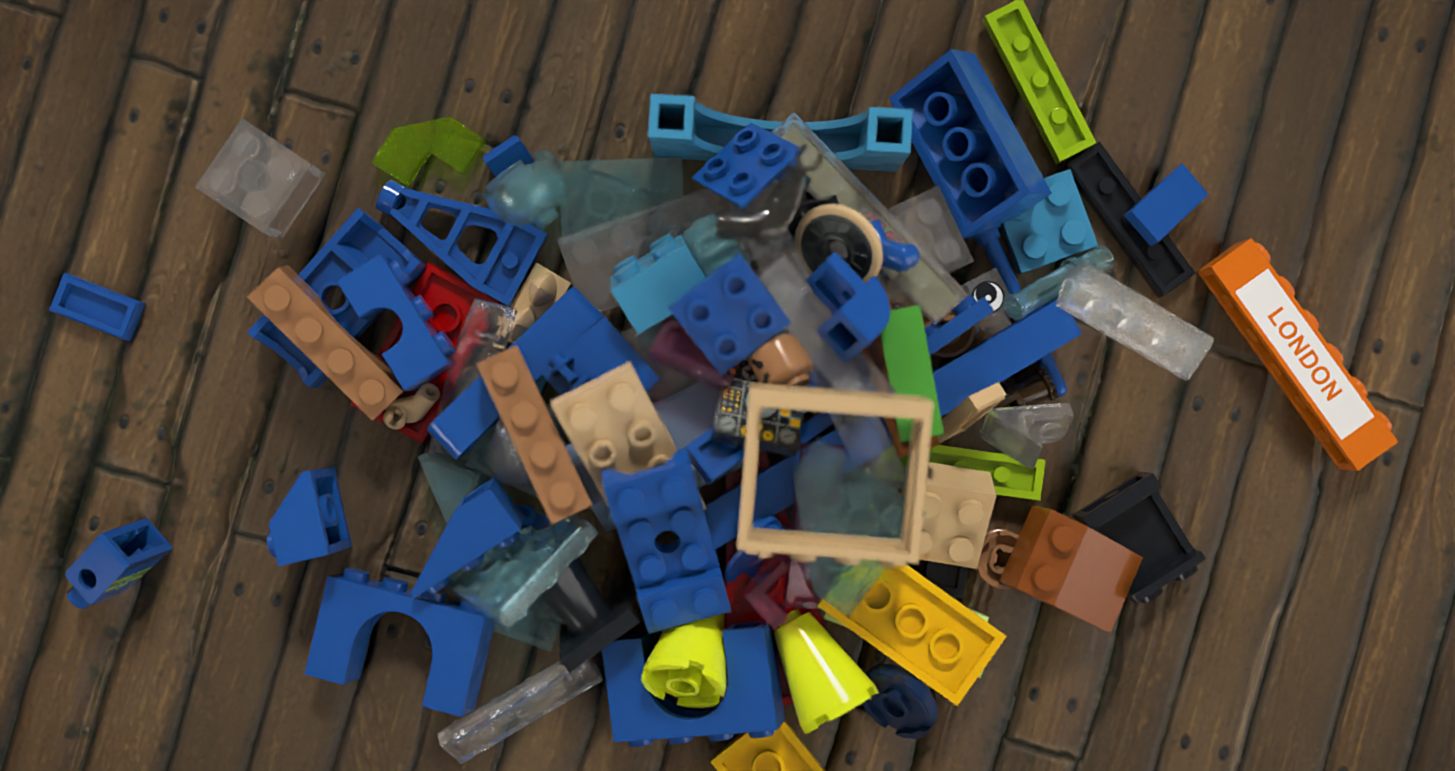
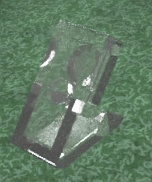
[980,403,1074,469]

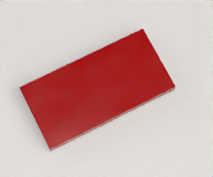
[350,261,502,444]

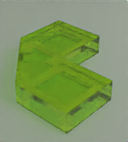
[371,116,487,187]

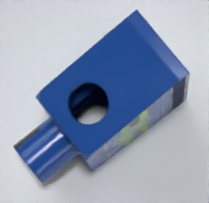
[65,518,173,609]

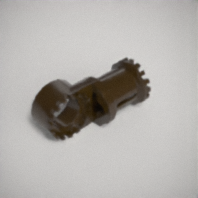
[981,365,1058,418]

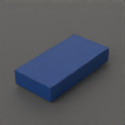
[1124,163,1209,246]
[49,273,146,341]

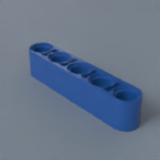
[426,287,604,461]

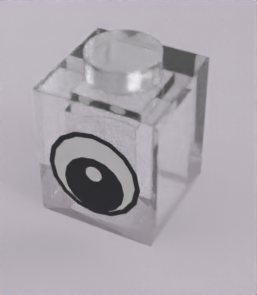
[954,268,1019,336]

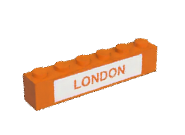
[1197,238,1398,471]

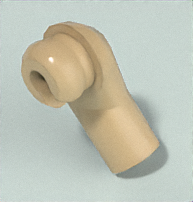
[383,383,440,429]

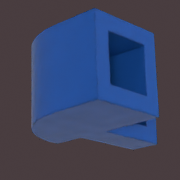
[804,252,890,363]

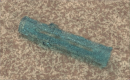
[1004,245,1114,320]

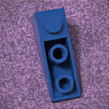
[410,477,524,598]

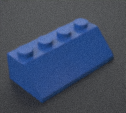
[889,49,1052,238]

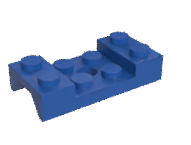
[247,208,426,388]
[601,448,731,634]

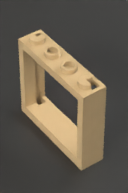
[737,383,934,568]

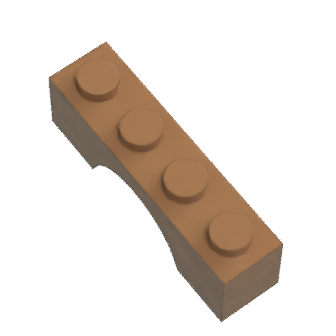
[247,265,404,421]
[476,345,593,524]

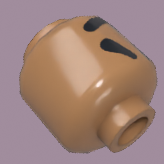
[749,333,814,387]

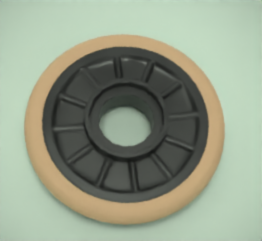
[795,204,883,283]

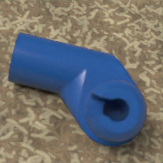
[870,220,920,272]

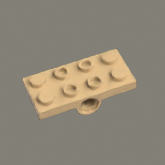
[551,362,707,510]

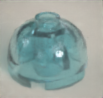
[481,149,568,229]

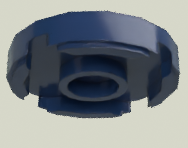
[863,664,938,739]

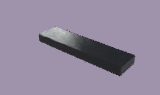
[1063,141,1196,298]

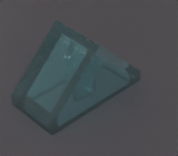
[418,452,488,523]

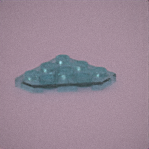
[793,436,925,617]
[444,514,598,630]

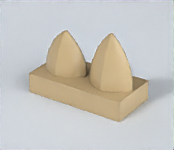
[494,262,573,343]

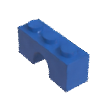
[337,254,457,391]

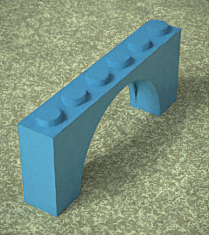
[648,94,913,172]

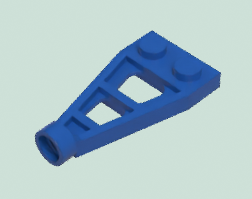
[376,180,549,306]

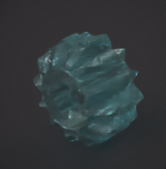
[684,213,750,276]

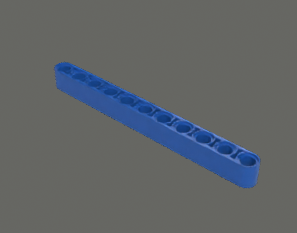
[672,297,1083,549]

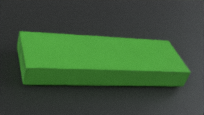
[880,305,944,442]

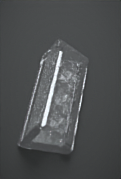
[1056,263,1214,381]

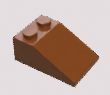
[999,506,1143,634]

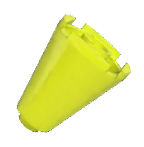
[773,609,879,734]
[641,613,726,708]

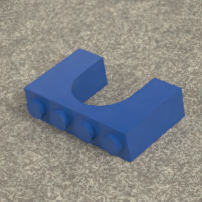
[304,568,498,717]
[602,620,785,747]

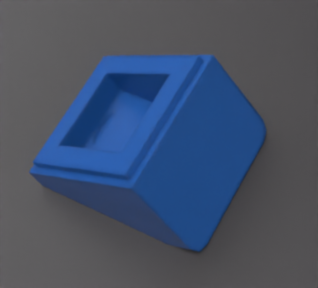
[482,135,538,189]

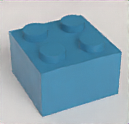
[610,233,707,335]

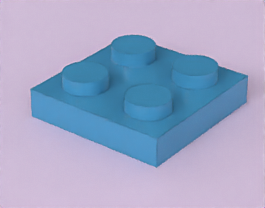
[1001,169,1098,275]

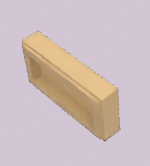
[937,382,1007,443]

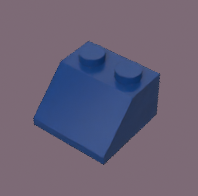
[267,467,352,566]

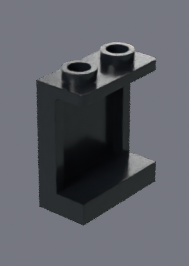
[1072,472,1206,603]

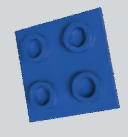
[692,123,804,209]
[668,253,792,376]
[541,316,661,396]

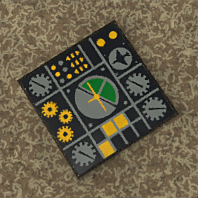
[710,360,804,457]

